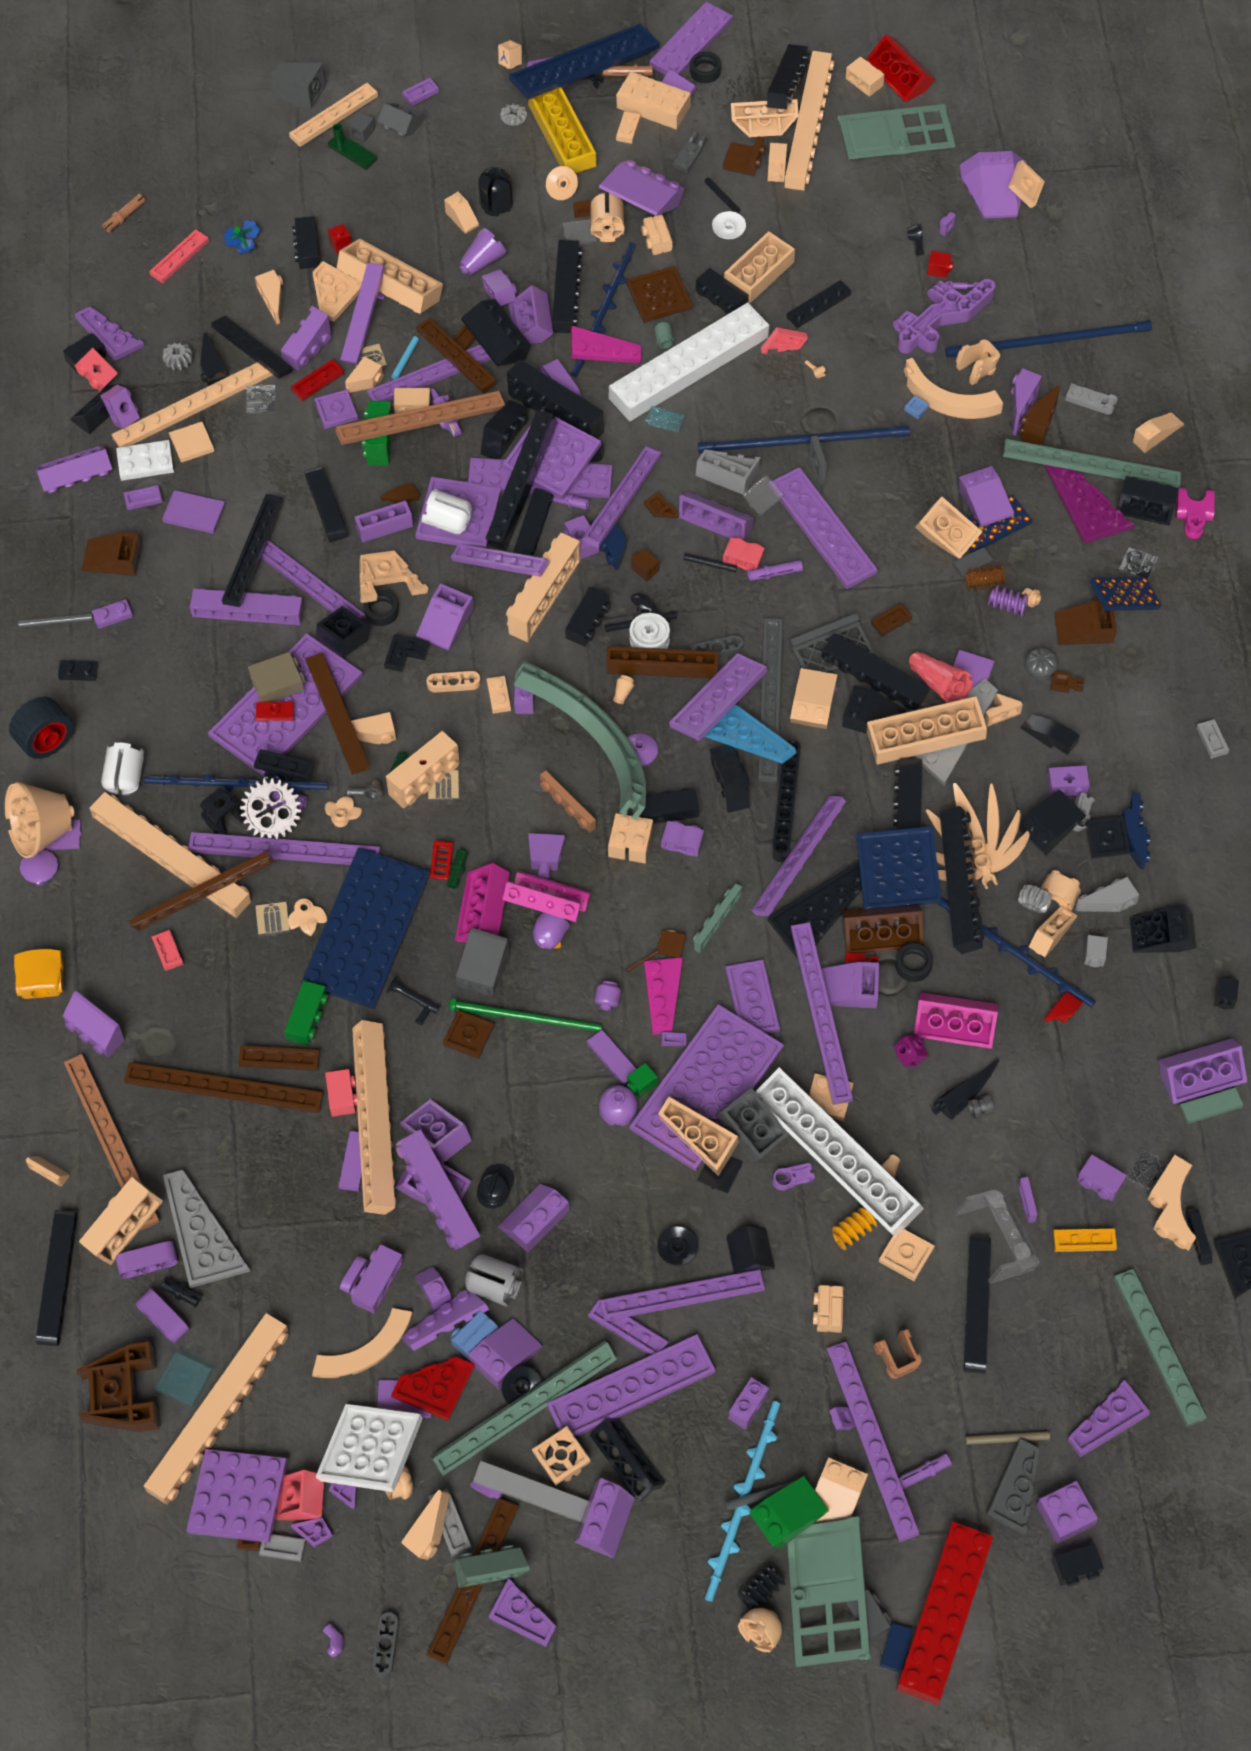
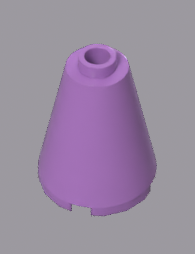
[459,228,506,275]

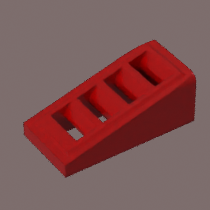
[429,840,454,880]

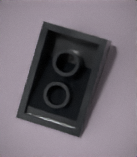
[842,685,906,734]
[1018,790,1087,856]

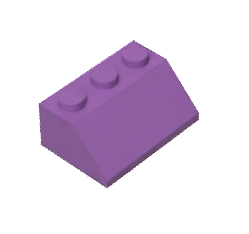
[509,285,553,344]
[63,991,125,1058]
[498,1184,570,1253]
[574,1478,635,1558]

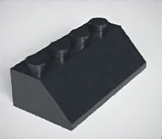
[461,298,531,367]

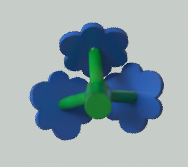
[223,220,260,254]

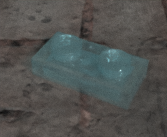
[646,406,685,433]

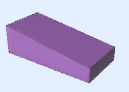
[661,1032,686,1046]

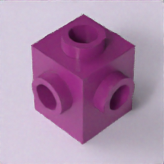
[894,1035,929,1067]

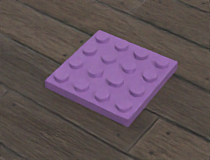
[503,410,602,499]
[415,477,501,548]
[186,1449,288,1543]

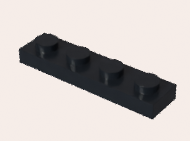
[787,280,851,329]

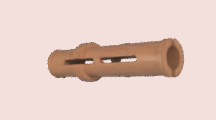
[603,64,653,77]
[102,194,146,232]

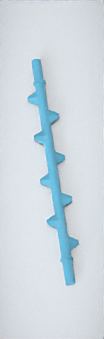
[705,1401,780,1602]

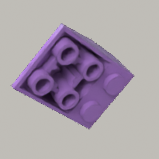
[416,583,474,651]
[821,962,879,1008]

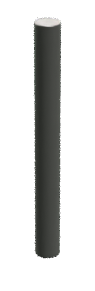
[18,613,93,628]
[724,1480,796,1511]

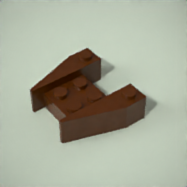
[77,1341,160,1432]

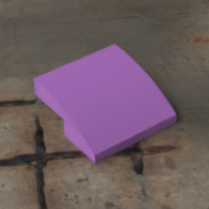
[954,650,994,691]

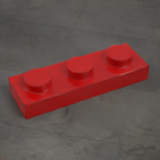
[291,359,344,401]

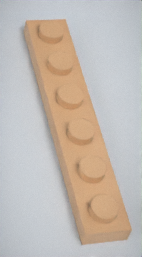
[289,83,378,147]

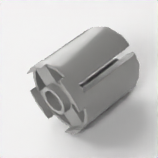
[465,1254,524,1307]

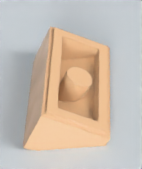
[26,1156,70,1186]

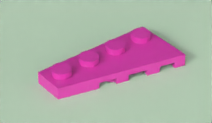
[571,326,641,364]
[644,957,683,1035]

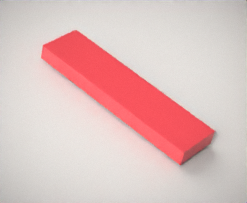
[149,229,209,283]

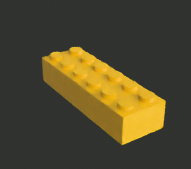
[528,87,596,173]

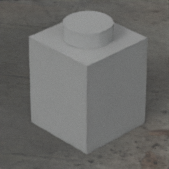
[1084,935,1108,967]

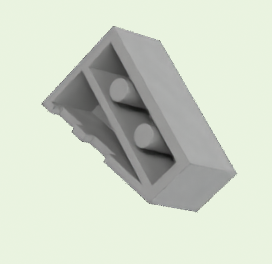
[695,450,761,495]

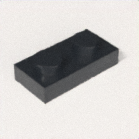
[58,660,98,681]

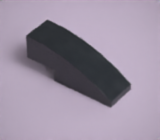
[1021,714,1080,755]

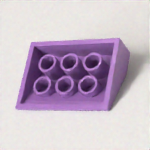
[599,160,685,216]

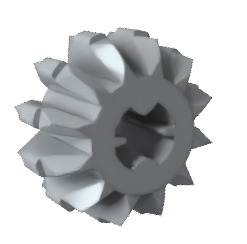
[163,341,193,371]
[1018,885,1052,913]

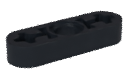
[1186,1208,1213,1266]

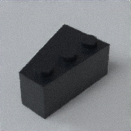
[480,400,529,459]
[710,745,750,813]

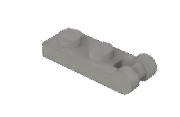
[1065,383,1118,415]

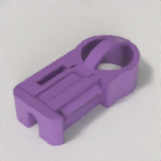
[772,1163,815,1191]

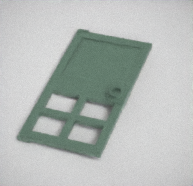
[837,104,956,160]
[787,1517,871,1667]

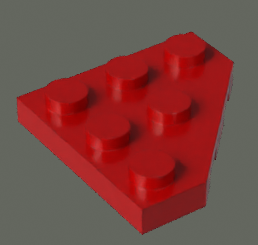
[391,1357,475,1422]

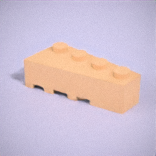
[658,1097,739,1176]

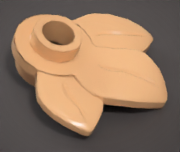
[325,796,362,827]
[288,899,327,936]

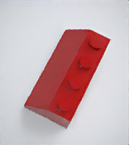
[866,34,935,102]

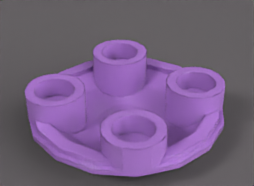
[20,850,59,886]

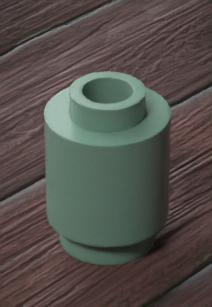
[654,322,674,349]

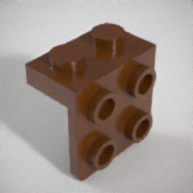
[723,136,766,176]

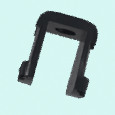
[200,787,245,835]

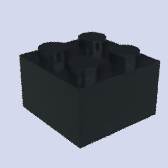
[316,606,369,658]

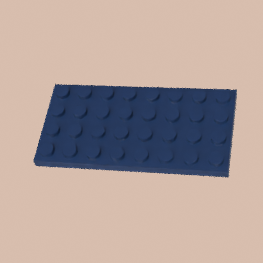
[301,848,430,1010]

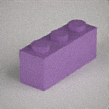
[355,500,413,543]
[350,1244,404,1314]

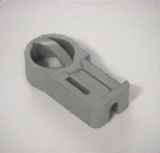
[1073,793,1095,832]

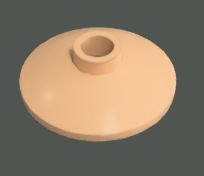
[546,166,578,200]

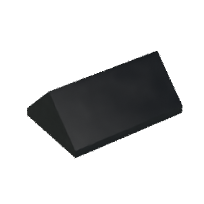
[70,384,123,434]

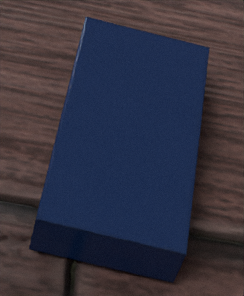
[880,1623,913,1673]

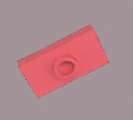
[151,930,183,971]

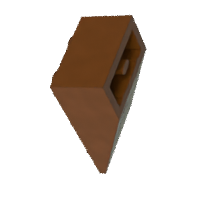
[81,532,142,576]
[1055,601,1116,645]

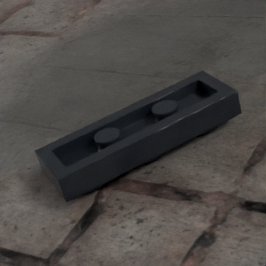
[254,749,314,782]

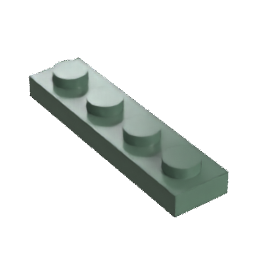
[693,884,742,953]

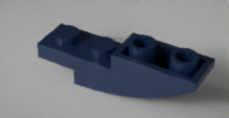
[1122,792,1150,869]

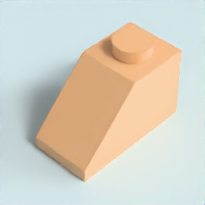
[444,192,479,234]
[345,356,384,393]

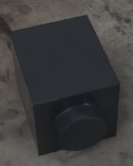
[1214,977,1239,1010]

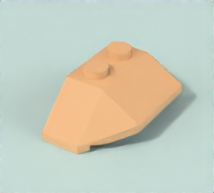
[731,99,798,138]

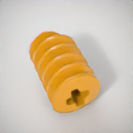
[832,1208,877,1251]

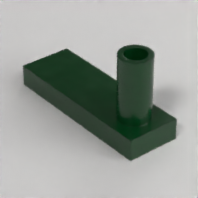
[328,123,377,170]

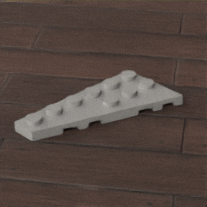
[163,1170,250,1288]

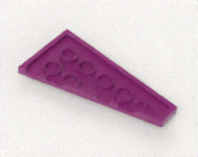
[1043,464,1134,544]

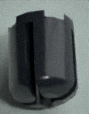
[478,167,513,217]

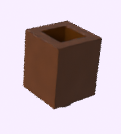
[631,548,659,582]

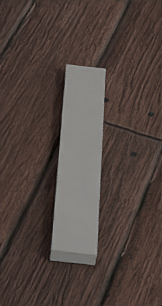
[473,1461,588,1522]

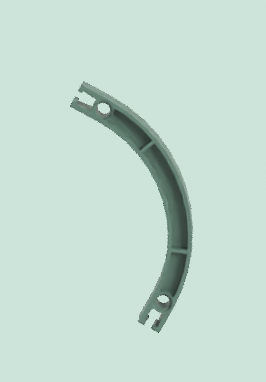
[513,661,646,820]

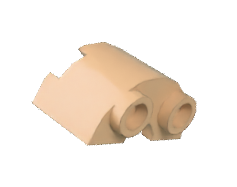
[1040,870,1081,911]

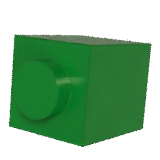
[626,1063,658,1098]

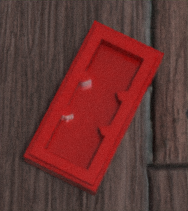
[255,702,294,722]

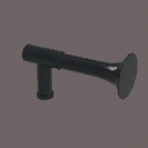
[387,976,440,1026]

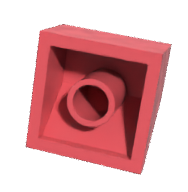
[275,1470,324,1521]

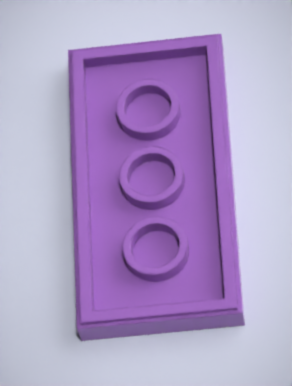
[725,959,780,1034]

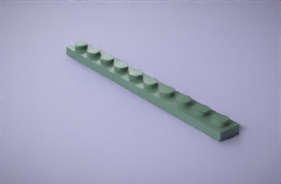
[1003,439,1181,488]
[431,1341,617,1476]

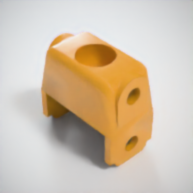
[14,949,65,999]

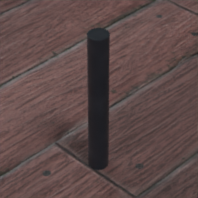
[704,177,740,213]
[683,553,737,572]

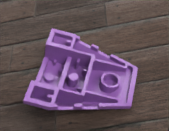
[960,151,1027,218]

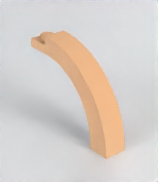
[904,358,1003,419]

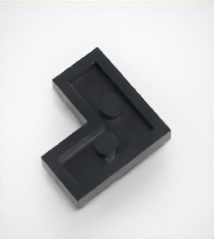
[384,634,430,672]

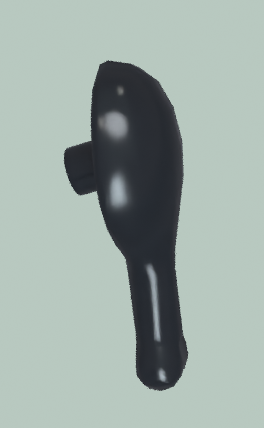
[631,593,670,624]

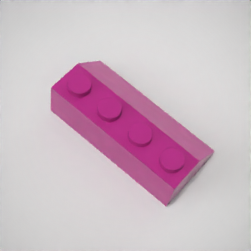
[455,863,510,943]
[913,992,998,1049]

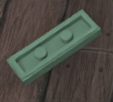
[1179,1087,1243,1124]

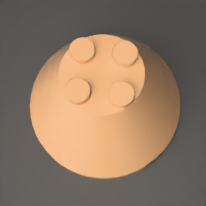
[5,782,74,858]

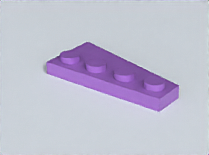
[75,307,144,361]
[402,1289,489,1351]
[1068,1380,1150,1458]

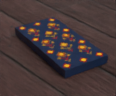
[967,494,1033,553]
[1090,577,1162,611]

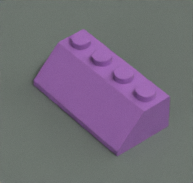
[34,445,112,493]
[679,492,754,541]
[1158,1038,1247,1104]

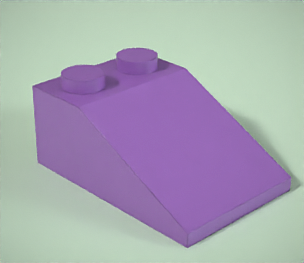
[1011,368,1042,435]
[959,466,1014,527]
[400,1099,472,1163]
[395,1161,471,1204]
[468,1318,543,1390]

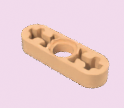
[427,671,481,692]

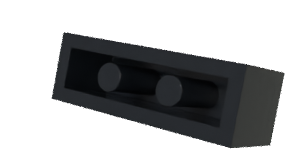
[292,216,320,269]
[696,268,749,314]
[565,587,611,647]
[641,789,699,824]

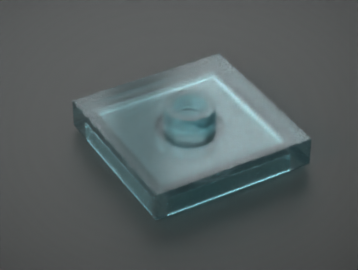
[155,1352,213,1408]

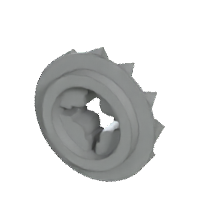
[500,103,527,126]

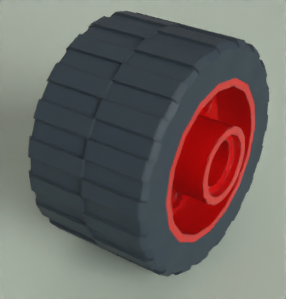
[9,696,73,759]

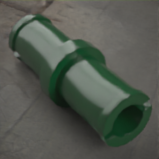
[446,850,468,889]

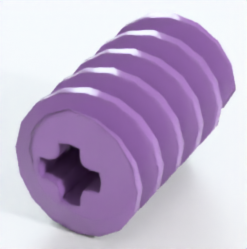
[987,585,1028,617]

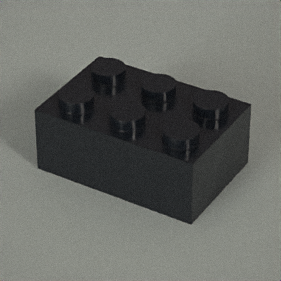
[1117,476,1179,526]

